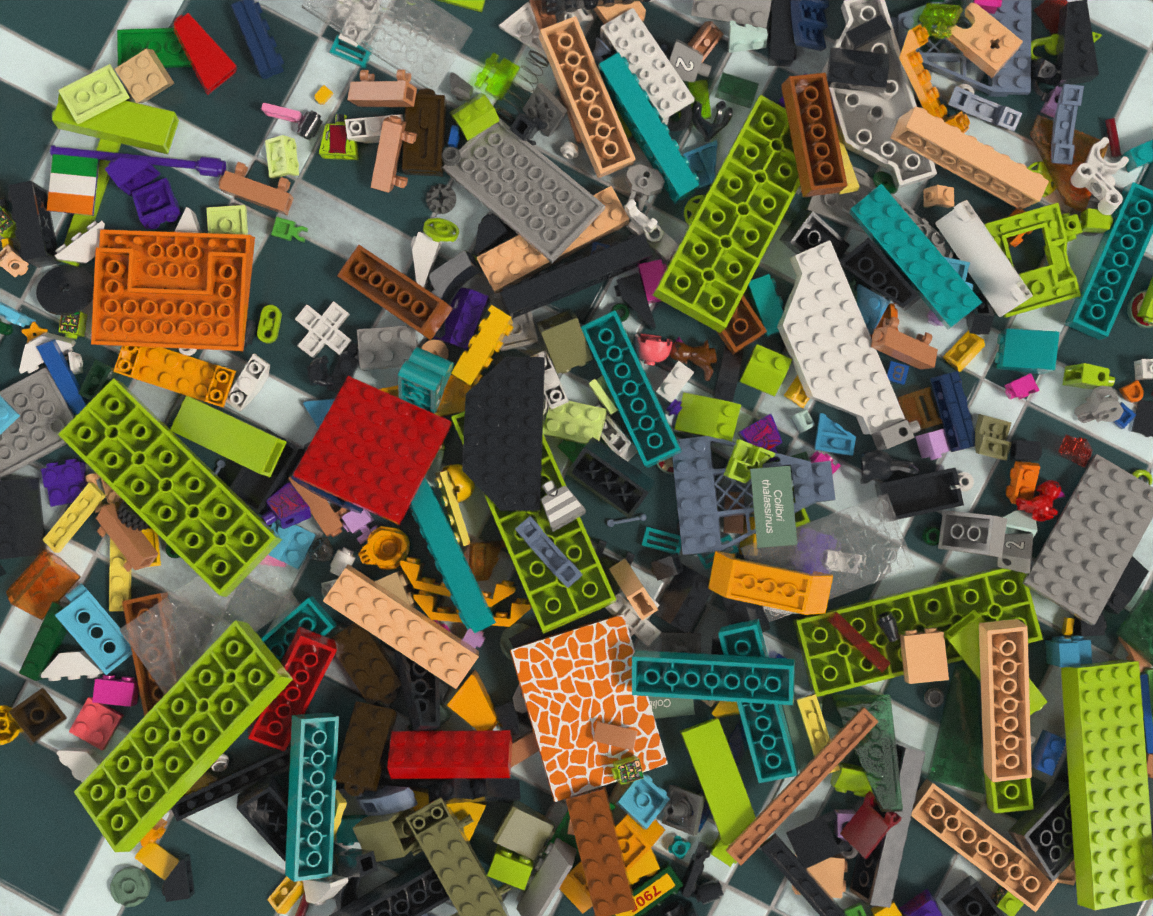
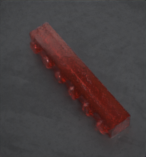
[827,611,891,672]

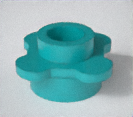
[668,835,691,859]

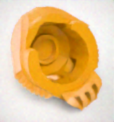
[359,526,410,570]

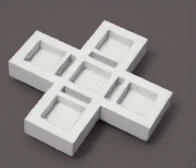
[295,302,352,358]
[605,593,661,647]

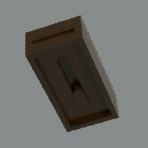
[402,88,447,177]
[331,623,401,705]
[334,701,397,796]

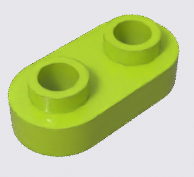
[257,305,282,344]

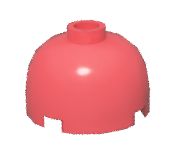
[634,334,672,365]

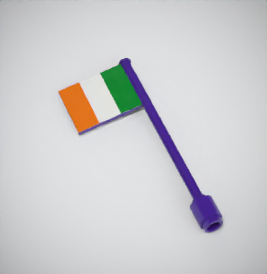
[46,145,226,216]

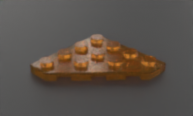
[1030,115,1109,212]

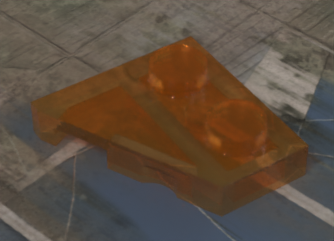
[469,540,506,581]

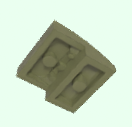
[975,414,1012,461]

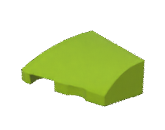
[724,439,775,484]

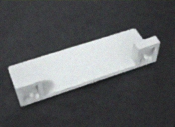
[600,8,694,125]
[935,200,1033,317]

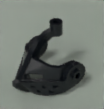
[1031,57,1062,103]
[692,101,733,142]

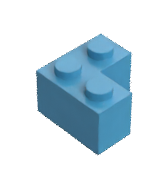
[1045,635,1092,667]

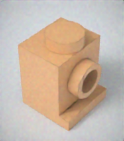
[0,244,29,277]

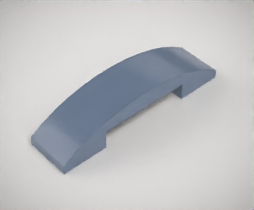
[1051,84,1084,165]
[947,86,1022,131]
[515,516,583,588]

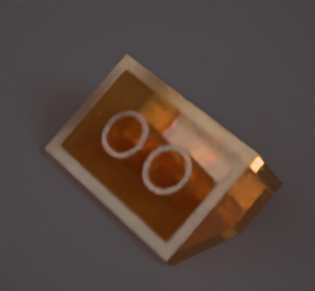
[6,549,81,620]

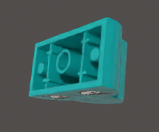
[397,347,454,414]

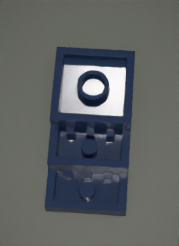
[791,0,830,51]

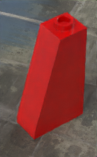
[174,13,237,95]

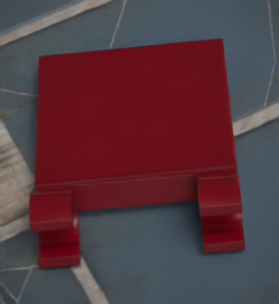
[840,791,902,859]

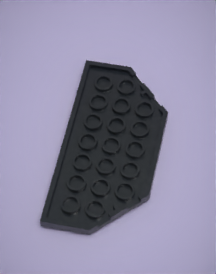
[462,357,545,512]

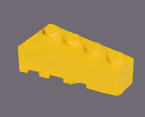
[451,305,514,387]
[409,786,487,841]

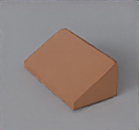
[688,21,724,63]

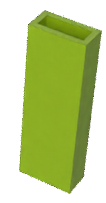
[52,86,179,154]
[170,395,286,477]
[944,610,1047,715]
[680,717,756,846]

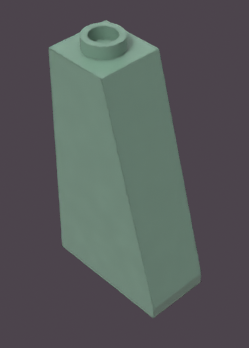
[782,700,822,773]

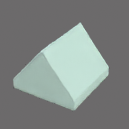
[791,409,815,433]

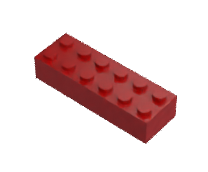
[248,627,337,752]
[387,730,512,779]

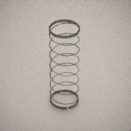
[495,50,549,124]

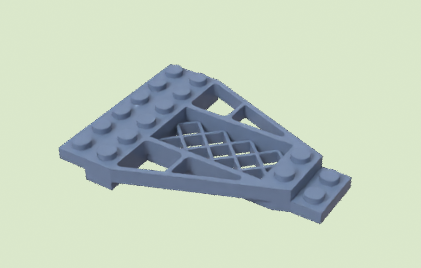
[890,0,1031,97]
[672,436,836,556]

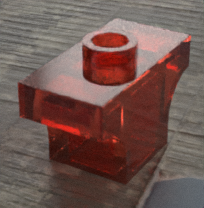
[1058,434,1093,467]

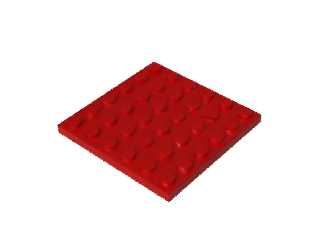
[293,376,452,525]

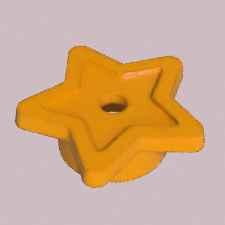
[22,321,48,343]

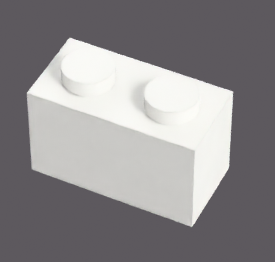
[655,361,694,405]

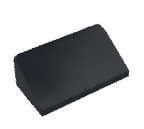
[846,15,891,50]

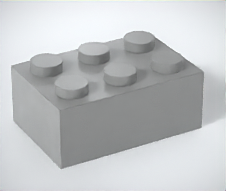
[357,326,419,371]
[938,510,1007,558]

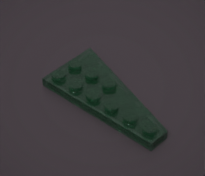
[927,666,985,795]
[831,695,903,812]

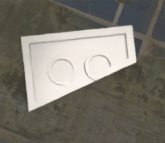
[499,2,548,59]

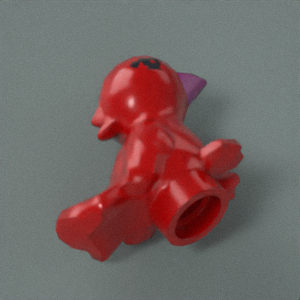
[1015,480,1065,521]

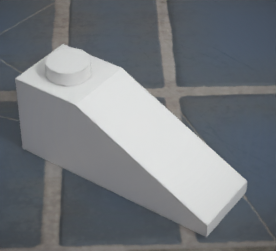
[411,232,442,289]
[597,405,638,461]
[303,875,348,906]

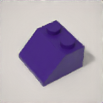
[105,157,161,196]

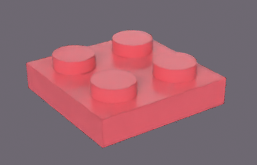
[69,697,124,751]

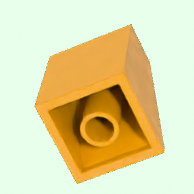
[447,670,498,731]

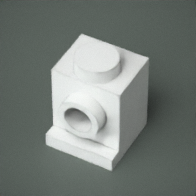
[1134,359,1153,380]

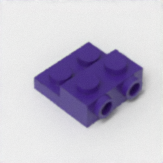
[131,178,182,229]
[41,459,88,507]

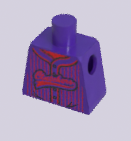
[737,414,782,463]
[261,482,311,529]
[898,888,943,916]

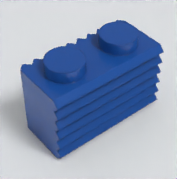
[1031,729,1066,776]

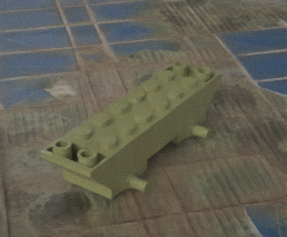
[405,797,512,916]

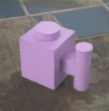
[916,429,950,460]
[342,509,378,544]

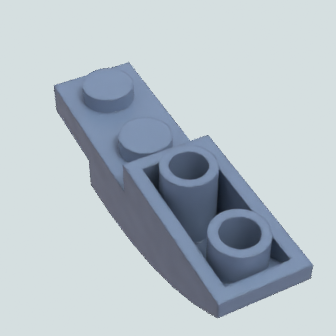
[354,786,418,816]

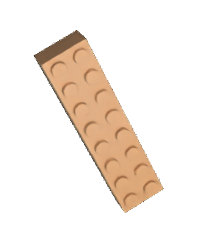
[539,16,636,178]
[890,106,1049,210]
[476,186,630,294]
[323,564,479,689]
[979,619,1032,782]
[911,779,1059,912]

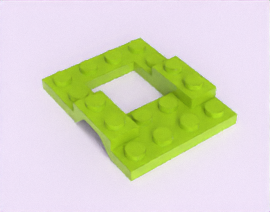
[984,203,1081,318]

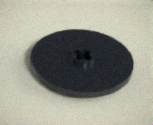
[36,265,94,315]

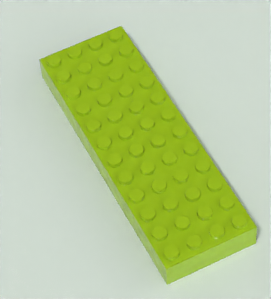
[652,95,800,333]
[58,378,282,597]
[451,411,616,634]
[793,567,1043,697]
[74,620,293,852]
[1061,659,1153,910]

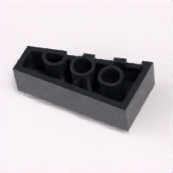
[1053,0,1099,87]
[840,237,920,311]
[394,651,440,731]

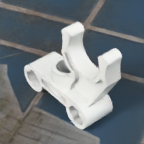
[1070,137,1129,215]
[624,199,679,262]

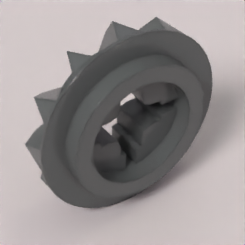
[426,183,456,214]

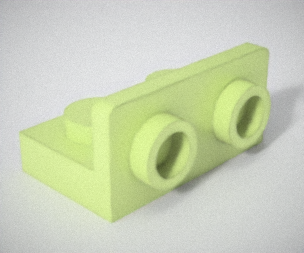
[265,135,299,179]
[589,375,619,416]

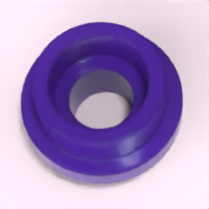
[666,399,683,416]

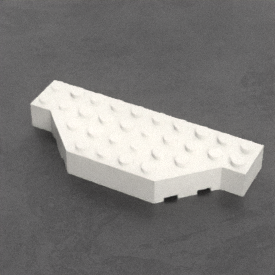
[822,0,937,189]
[777,241,905,434]

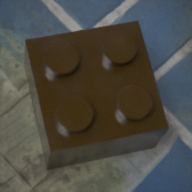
[7,688,67,746]

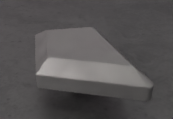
[449,72,474,102]

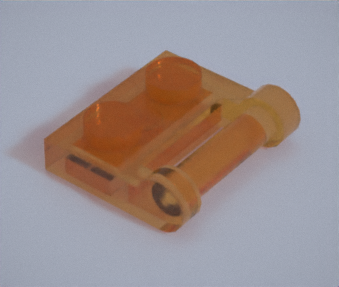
[897,387,942,430]

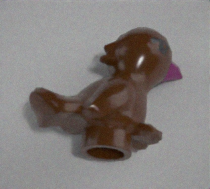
[670,337,717,381]

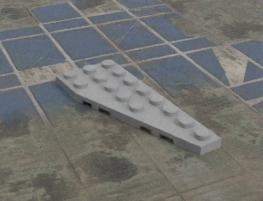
[807,166,954,258]

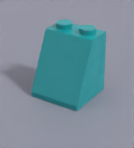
[995,329,1060,375]

